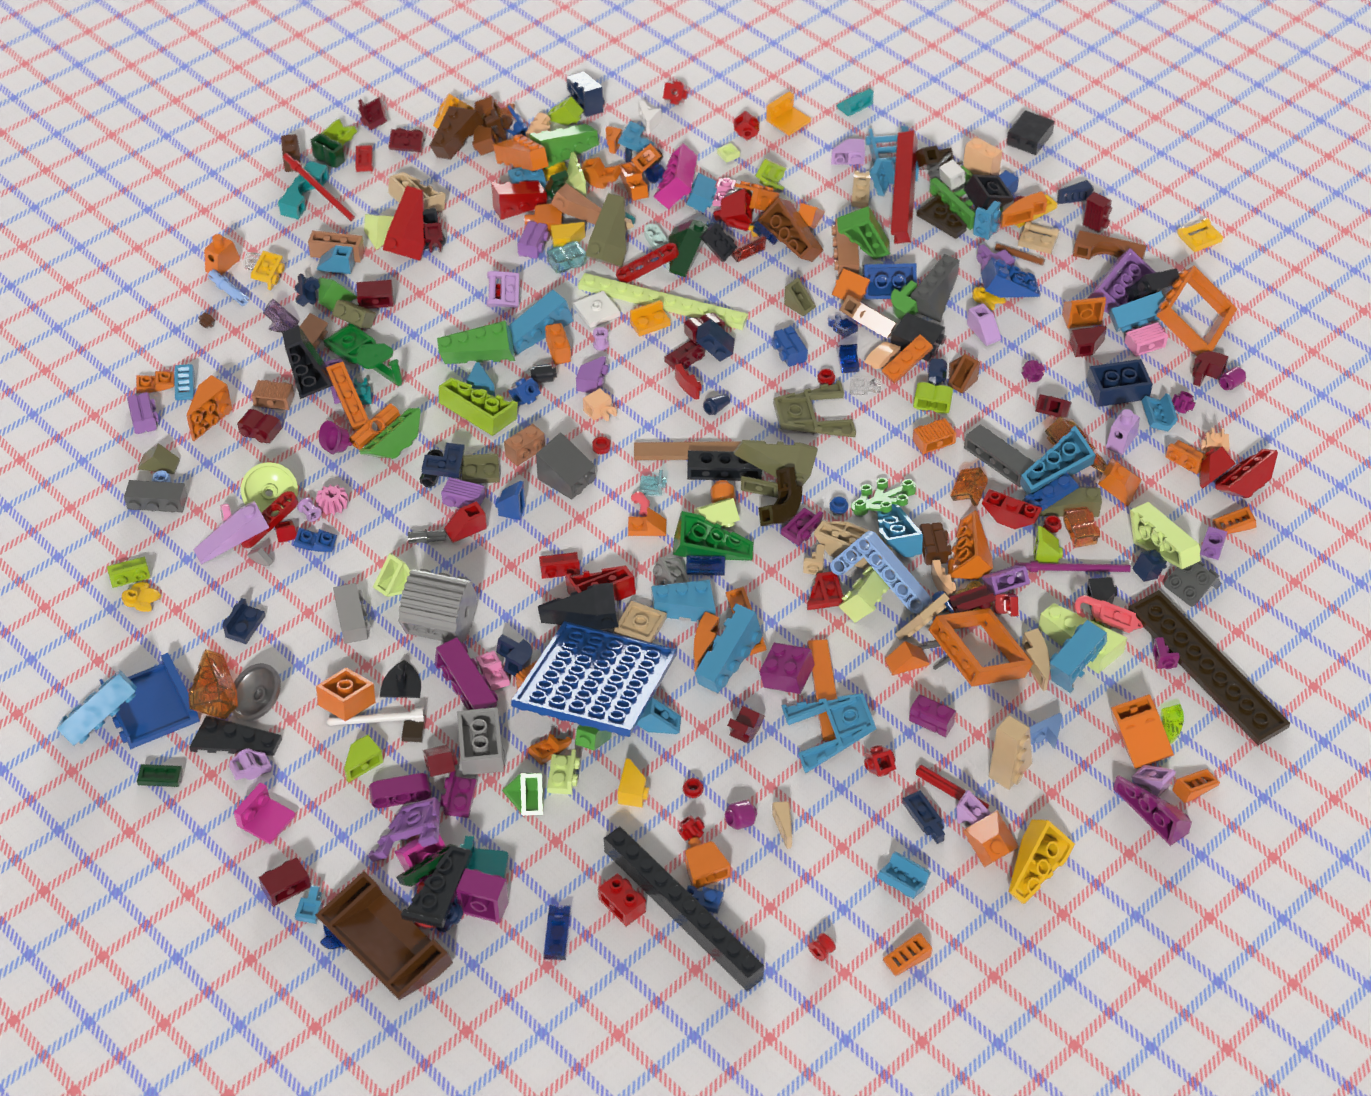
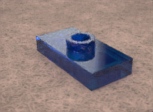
[686,556,725,576]

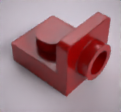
[995,593,1019,617]

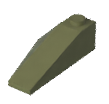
[585,193,627,267]
[734,440,818,486]
[1022,486,1102,517]

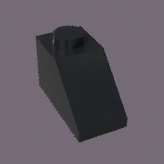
[1086,577,1117,621]

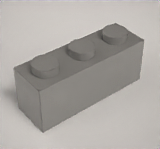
[333,583,370,644]

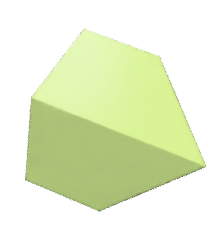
[364,214,394,250]
[373,553,410,597]

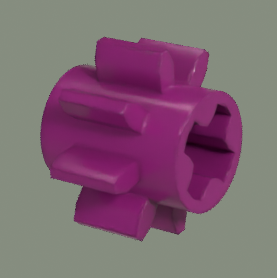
[1022,360,1045,382]
[1172,391,1196,414]

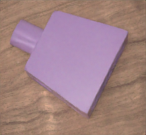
[1106,409,1140,455]

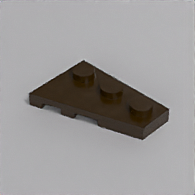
[917,195,967,239]

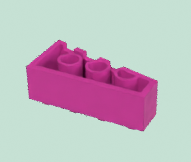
[654,143,697,209]

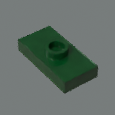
[137,764,183,787]

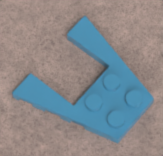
[781,693,877,773]

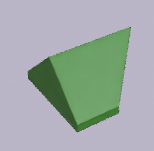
[318,277,357,312]
[502,773,543,815]

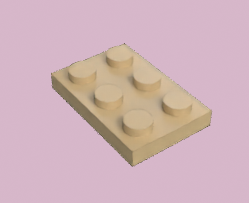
[895,593,950,640]

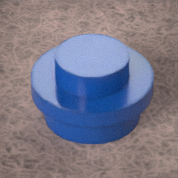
[829,496,848,514]

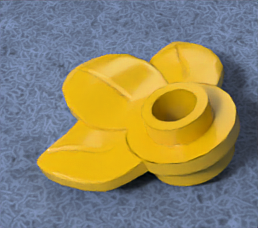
[972,286,1006,310]
[121,582,161,612]

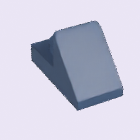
[1029,713,1063,749]

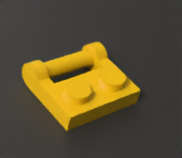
[1177,218,1223,252]

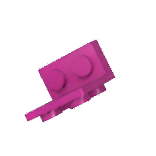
[234,782,296,844]

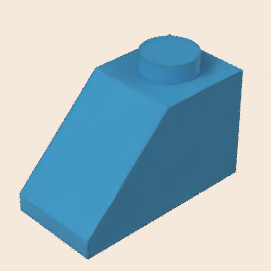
[637,697,681,734]

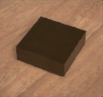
[401,721,425,742]

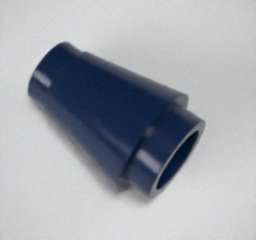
[703,394,730,415]

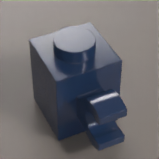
[1132,549,1167,582]

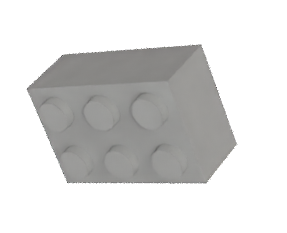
[457,707,504,776]

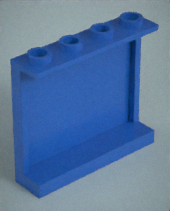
[98,653,200,749]

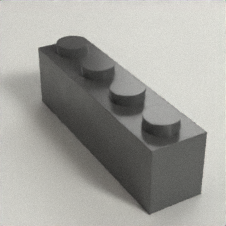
[964,424,1035,488]

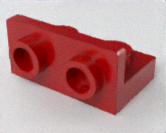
[539,552,580,579]

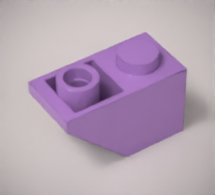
[576,356,609,393]

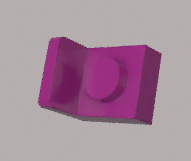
[1152,637,1180,669]

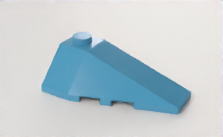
[877,503,923,557]

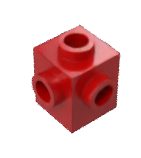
[663,81,688,105]
[734,110,759,141]
[864,745,896,777]

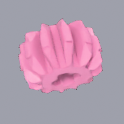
[316,484,348,515]

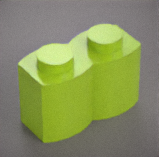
[913,382,953,414]

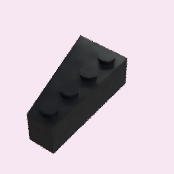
[282,325,333,399]

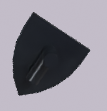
[380,660,421,698]

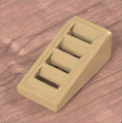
[772,801,792,849]

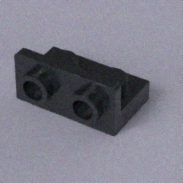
[699,223,737,262]

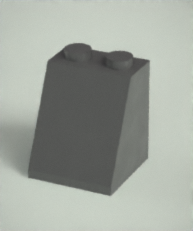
[536,433,596,500]

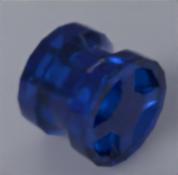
[645,163,665,184]

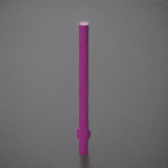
[1014,561,1131,572]

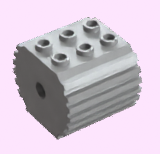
[398,569,477,643]

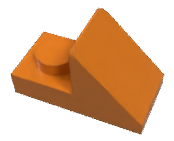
[628,507,666,536]

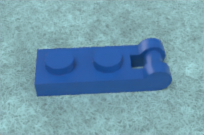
[1024,473,1079,512]

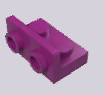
[440,771,477,818]

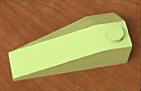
[565,152,586,197]

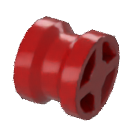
[808,933,836,961]

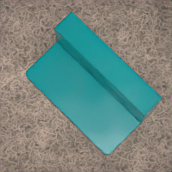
[837,88,874,117]

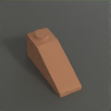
[551,183,601,224]

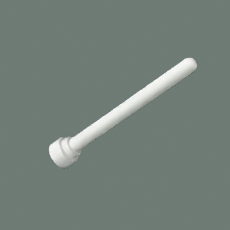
[327,707,425,726]

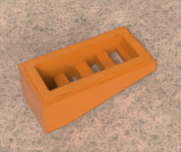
[1213,506,1257,534]
[1172,768,1220,803]
[883,933,932,976]

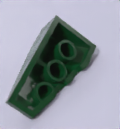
[668,219,708,278]

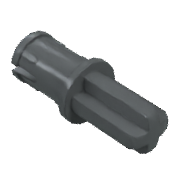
[408,529,446,544]

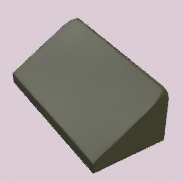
[741,476,778,497]

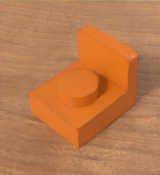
[606,126,622,154]

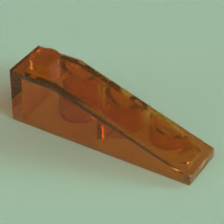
[189,649,238,720]

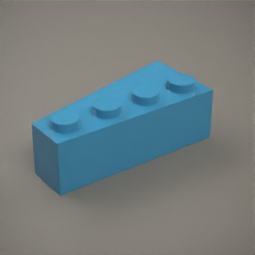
[695,603,763,693]

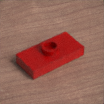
[355,145,373,172]

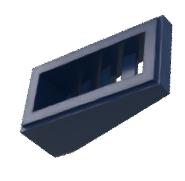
[1057,180,1094,204]

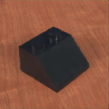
[964,174,1014,210]

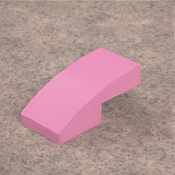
[476,651,510,691]

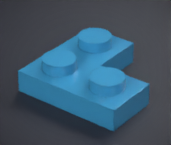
[618,121,654,153]

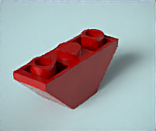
[982,489,1042,529]

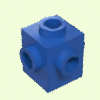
[508,377,541,406]

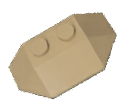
[814,521,892,569]

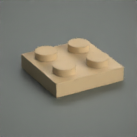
[614,601,667,643]

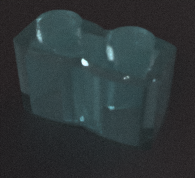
[547,241,587,273]

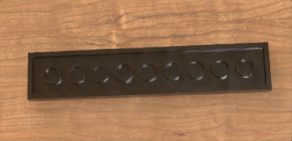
[1128,590,1290,745]

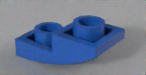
[293,527,337,552]

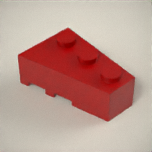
[565,565,636,601]

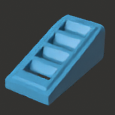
[175,364,195,401]

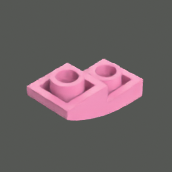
[712,178,736,207]

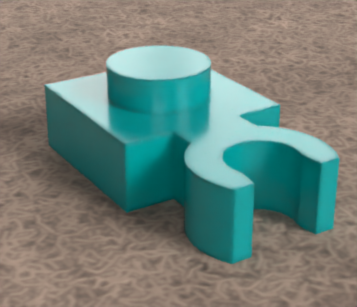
[354,378,372,405]

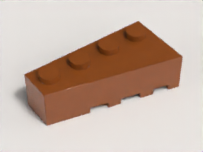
[757,198,824,262]

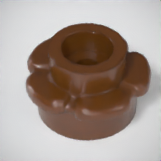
[198,312,215,328]

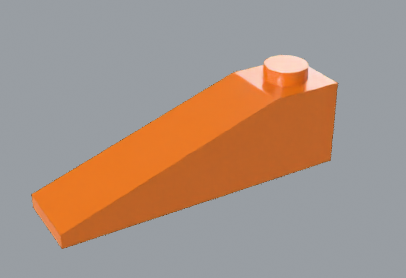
[948,510,993,579]

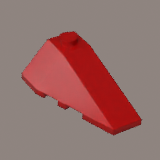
[382,186,425,261]

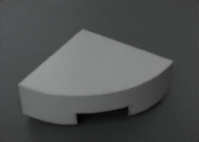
[247,548,273,566]

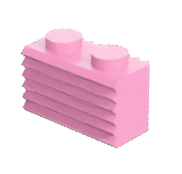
[1124,322,1168,357]

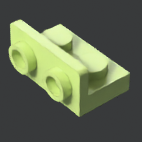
[547,749,580,795]

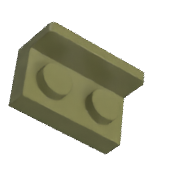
[461,453,500,484]

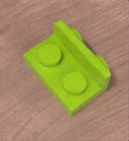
[755,159,786,190]
[107,556,151,588]

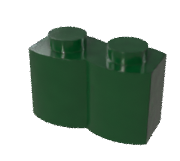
[310,134,345,168]

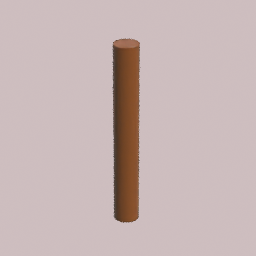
[995,243,1045,266]

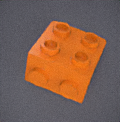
[734,181,780,211]

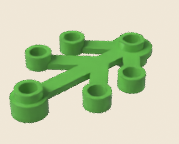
[851,478,916,516]

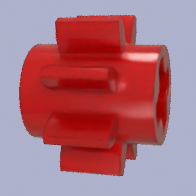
[678,816,705,841]

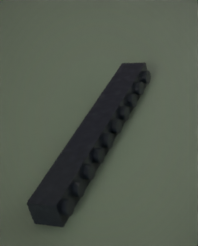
[604,826,764,992]

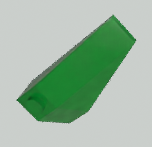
[673,511,754,561]

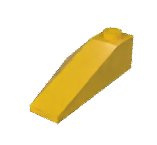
[1008,819,1075,904]

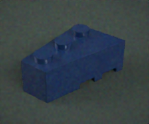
[566,72,605,117]

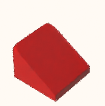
[274,520,297,543]

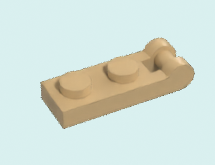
[851,170,871,207]

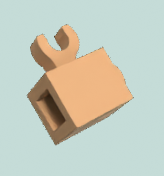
[583,388,617,421]
[1200,428,1230,454]

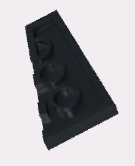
[189,716,282,756]
[401,845,473,928]

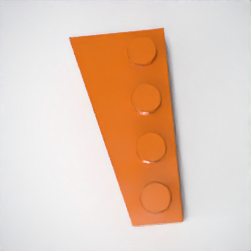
[493,134,549,171]

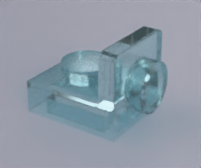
[640,470,667,496]

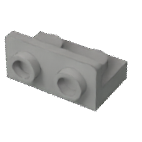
[653,557,690,585]

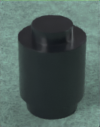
[530,364,557,383]

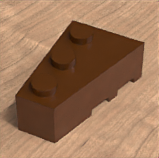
[429,106,484,160]

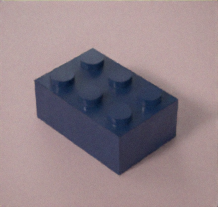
[1086,359,1153,407]

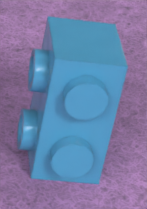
[508,167,546,188]
[686,173,717,212]

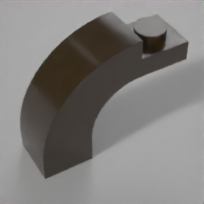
[915,146,955,170]
[758,467,802,526]

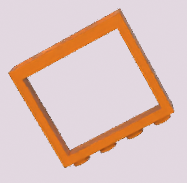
[1156,265,1237,356]
[929,608,1033,687]

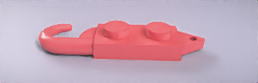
[1075,595,1143,633]

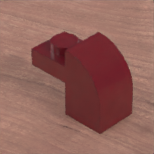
[1192,351,1229,387]
[1035,394,1072,420]
[727,705,765,744]

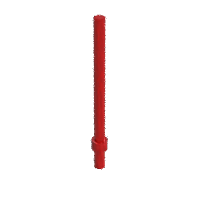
[283,153,355,221]

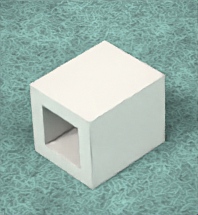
[939,160,965,190]

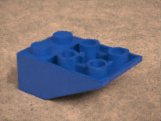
[981,257,1041,298]

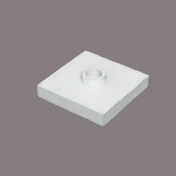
[573,291,620,328]

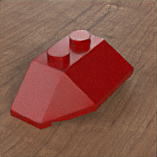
[1215,449,1278,498]

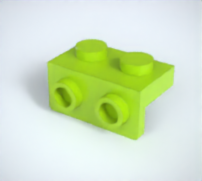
[321,119,357,146]

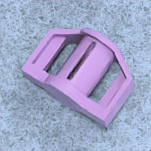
[229,749,272,780]

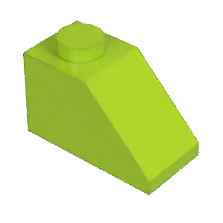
[546,96,584,126]
[1033,526,1063,563]
[344,735,383,783]

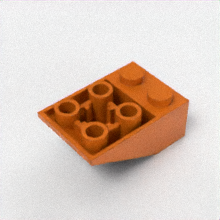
[186,375,233,441]
[1111,694,1174,769]

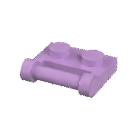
[487,271,519,308]

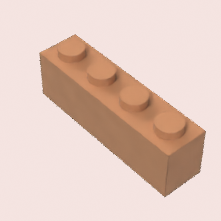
[832,218,860,277]

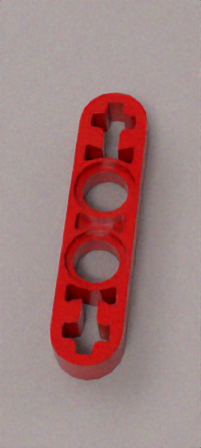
[616,243,679,283]
[240,491,299,548]

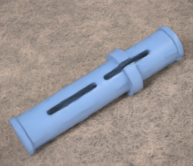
[208,269,249,306]

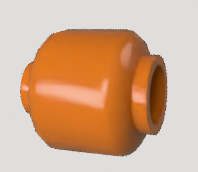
[710,480,736,503]

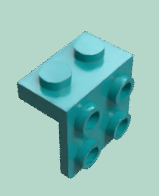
[460,836,509,878]

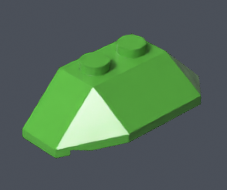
[359,408,421,459]

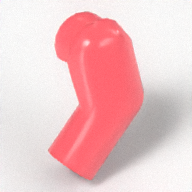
[631,491,650,517]

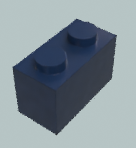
[696,319,735,362]

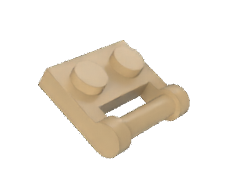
[1018,221,1060,254]

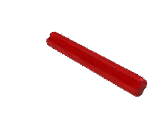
[916,765,989,809]

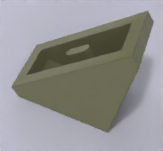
[784,277,816,316]
[138,443,180,474]

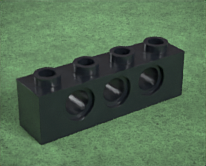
[687,451,762,481]

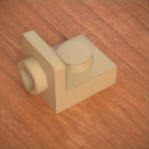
[803,544,825,575]

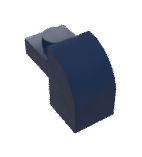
[496,634,532,677]

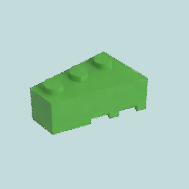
[837,206,890,260]

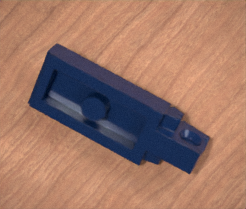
[902,790,945,844]

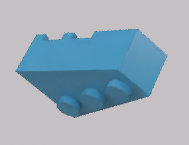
[1109,291,1165,333]
[651,580,716,622]
[1049,620,1107,694]

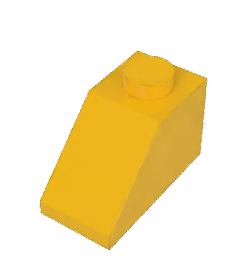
[551,222,585,252]
[617,758,650,808]

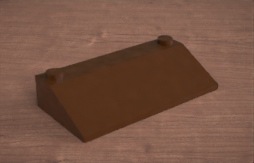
[315,871,453,1000]

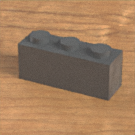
[124,480,188,513]

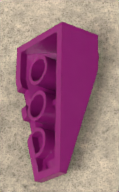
[1113,775,1192,846]

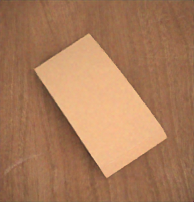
[865,342,901,369]
[931,560,956,597]

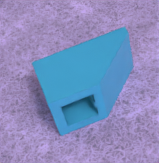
[317,245,355,274]

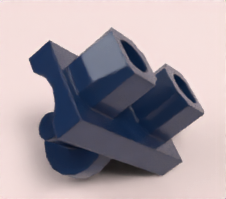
[295,273,320,307]

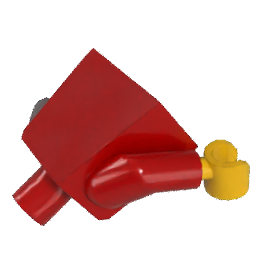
[713,188,760,237]

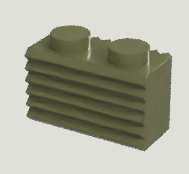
[332,300,376,329]

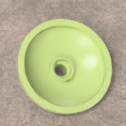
[241,462,298,516]

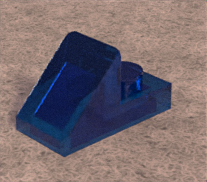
[836,344,860,373]

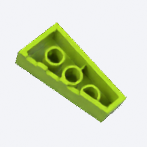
[438,378,518,436]

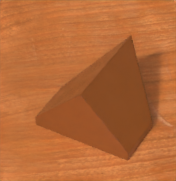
[947,353,980,394]

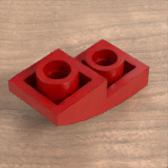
[675,363,702,400]

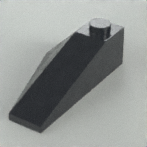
[538,583,619,630]

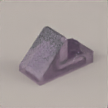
[263,299,299,333]

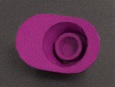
[319,420,353,455]

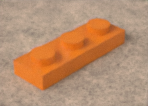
[882,335,933,384]

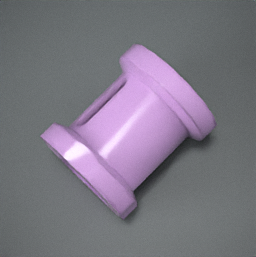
[593,327,609,351]
[297,497,322,522]

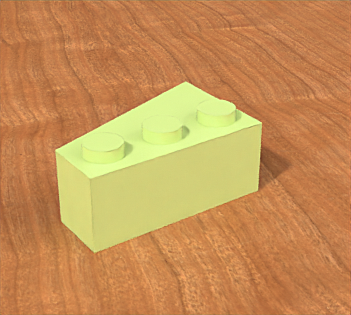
[838,566,890,623]

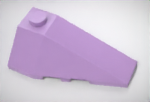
[193,500,269,565]

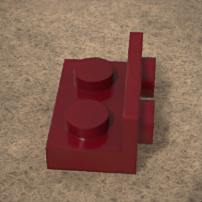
[388,128,426,153]
[664,340,705,370]

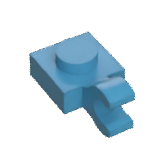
[295,885,323,924]

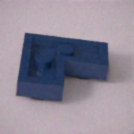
[422,442,465,478]

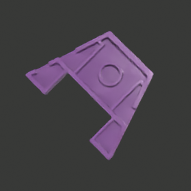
[368,797,440,862]

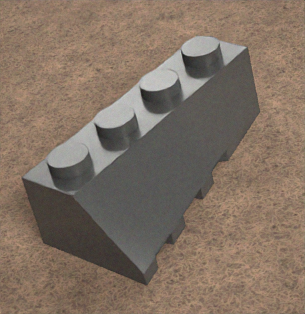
[911,254,960,322]

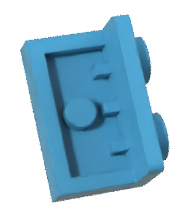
[870,158,895,196]
[973,201,1001,240]
[1141,393,1178,432]
[877,852,931,899]

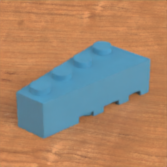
[508,289,574,354]
[1020,425,1096,495]

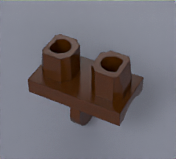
[484,109,513,141]

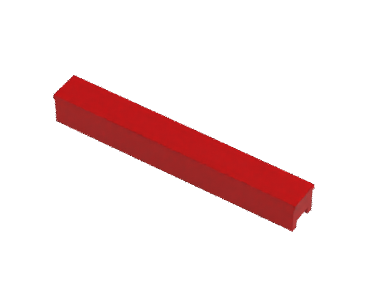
[891,130,918,244]

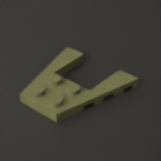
[773,380,856,437]

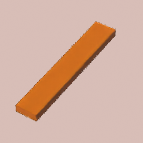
[807,639,837,741]

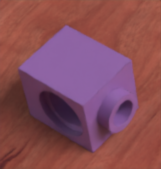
[1200,526,1227,560]

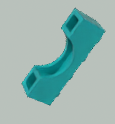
[278,161,329,220]

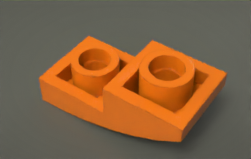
[136,371,174,393]

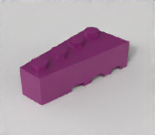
[435,637,498,710]

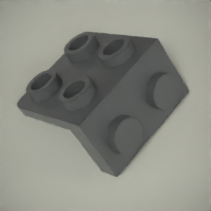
[1164,561,1222,607]

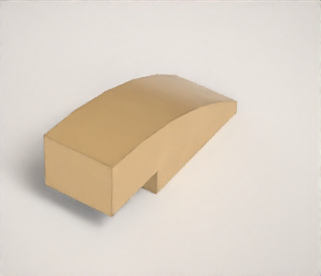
[1022,628,1050,691]

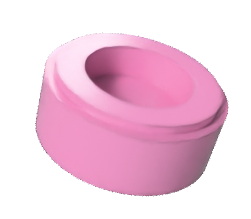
[220,504,231,522]

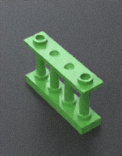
[929,165,1003,230]

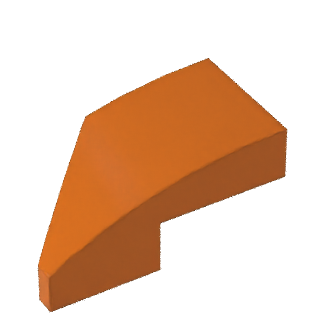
[528,734,572,765]

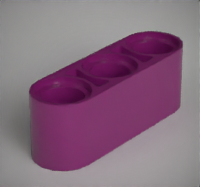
[369,773,432,808]

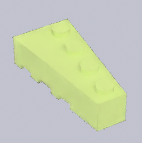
[1130,502,1201,569]
[1038,603,1127,674]

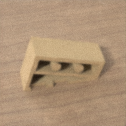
[388,172,445,212]

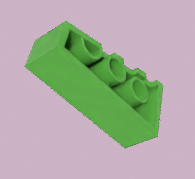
[529,124,599,169]
[437,321,515,364]

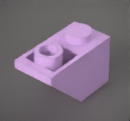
[831,139,865,165]
[967,303,1001,346]

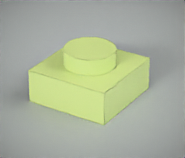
[717,143,740,163]

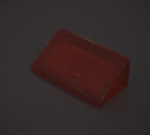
[731,236,766,262]

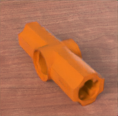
[349,403,400,450]

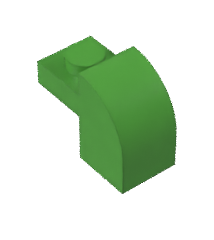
[891,280,918,320]

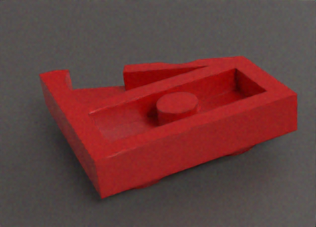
[807,571,843,610]

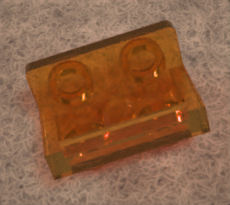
[950,467,988,506]

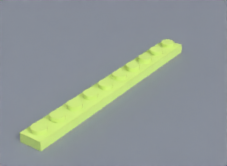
[578,273,748,330]

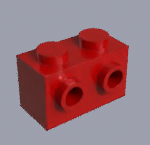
[598,873,646,927]

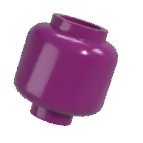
[725,800,757,830]

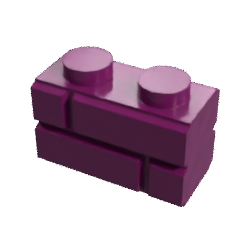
[909,694,956,737]

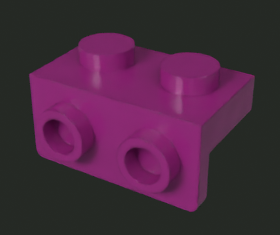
[781,508,823,546]

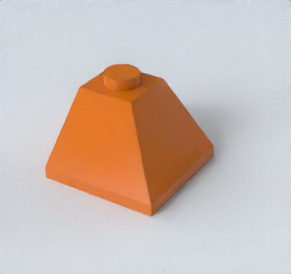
[1098,458,1142,506]
[962,810,1019,867]

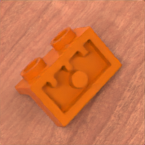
[1166,440,1207,474]

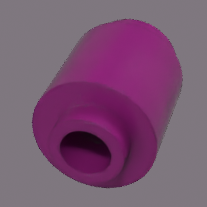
[1219,366,1246,390]

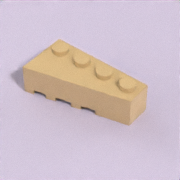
[989,715,1032,790]

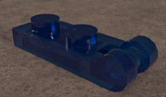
[544,904,571,960]

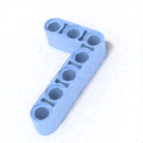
[830,531,930,613]

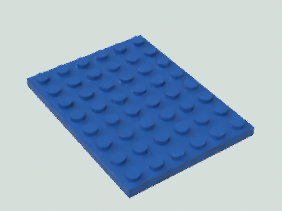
[511,621,677,737]

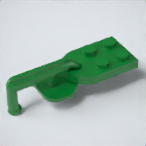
[323,324,403,386]

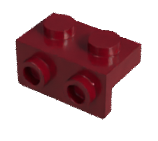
[358,97,387,130]
[949,585,996,613]

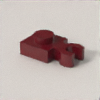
[424,222,443,253]

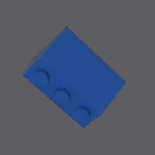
[862,263,917,299]

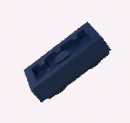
[222,598,265,644]

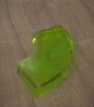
[1161,704,1184,744]

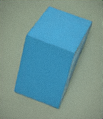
[467,362,495,396]

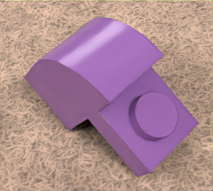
[977,244,1015,272]

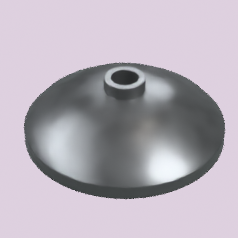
[229,663,281,721]

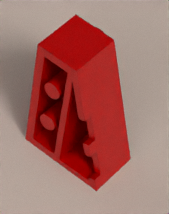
[491,181,547,220]

